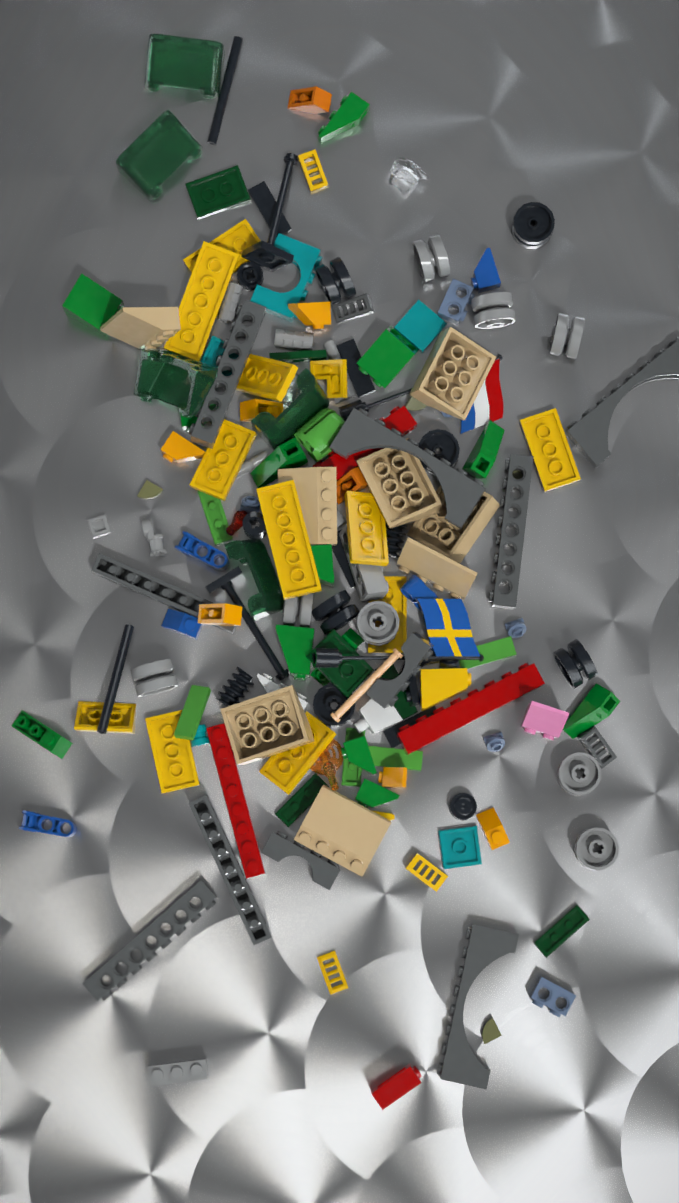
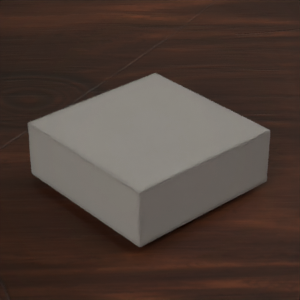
[87,514,111,539]

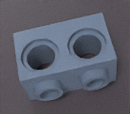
[437,278,475,326]
[530,976,576,1018]

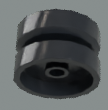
[512,202,555,249]
[315,257,356,306]
[418,429,460,474]
[311,590,360,636]
[553,639,598,689]
[313,684,355,727]

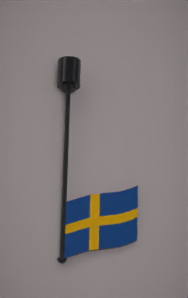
[312,599,484,668]

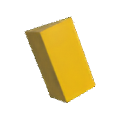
[74,701,136,734]

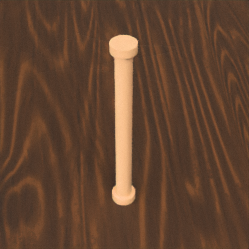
[330,648,403,722]

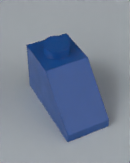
[471,248,501,294]
[161,608,203,640]

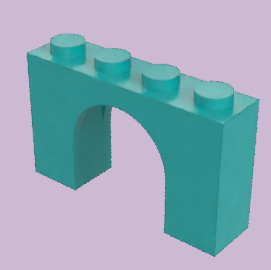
[250,233,323,322]

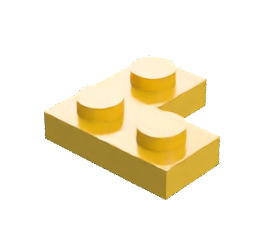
[310,359,347,398]

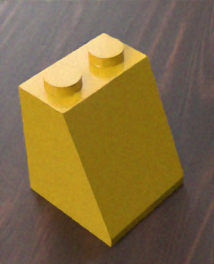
[419,668,471,711]

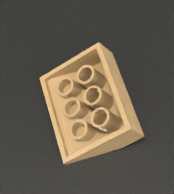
[100,307,181,351]
[409,327,496,421]
[356,438,442,528]
[278,467,337,546]
[406,485,500,564]
[396,537,478,600]
[220,685,315,765]
[294,785,392,877]

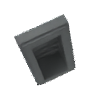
[331,293,375,324]
[577,726,617,769]

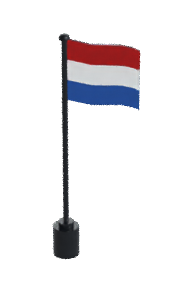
[339,354,504,434]

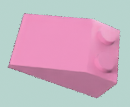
[521,701,569,741]

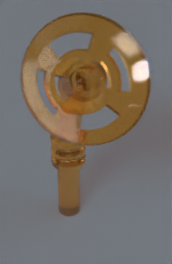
[310,739,343,791]

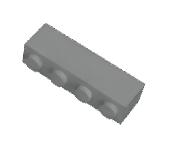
[339,525,389,602]

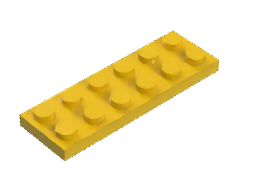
[164,241,240,362]
[256,480,322,600]

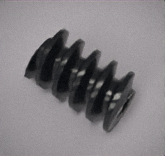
[242,511,267,541]
[385,523,408,558]
[215,667,254,707]

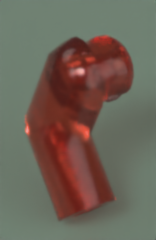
[226,510,247,536]

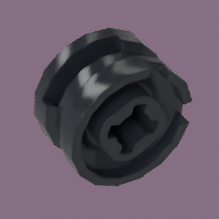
[237,262,264,291]
[449,793,477,821]

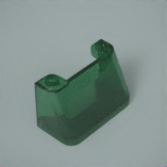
[145,34,225,99]
[116,110,203,201]
[134,350,219,418]
[251,368,329,450]
[224,539,284,621]

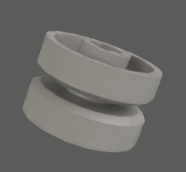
[413,234,450,282]
[471,292,516,329]
[550,313,585,359]
[283,593,314,628]
[357,601,399,646]
[130,659,178,697]
[557,752,601,796]
[574,827,619,870]

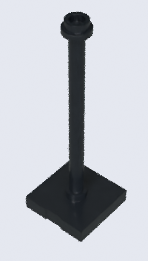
[241,153,298,272]
[205,566,289,681]

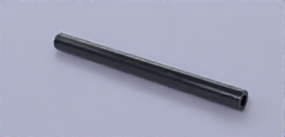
[207,36,243,145]
[97,624,134,734]

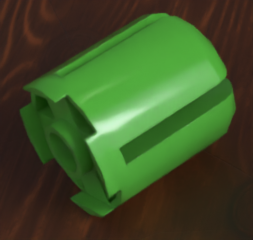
[294,408,345,462]

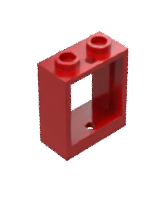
[371,1064,422,1110]

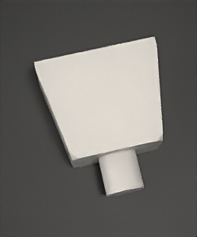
[353,699,403,734]

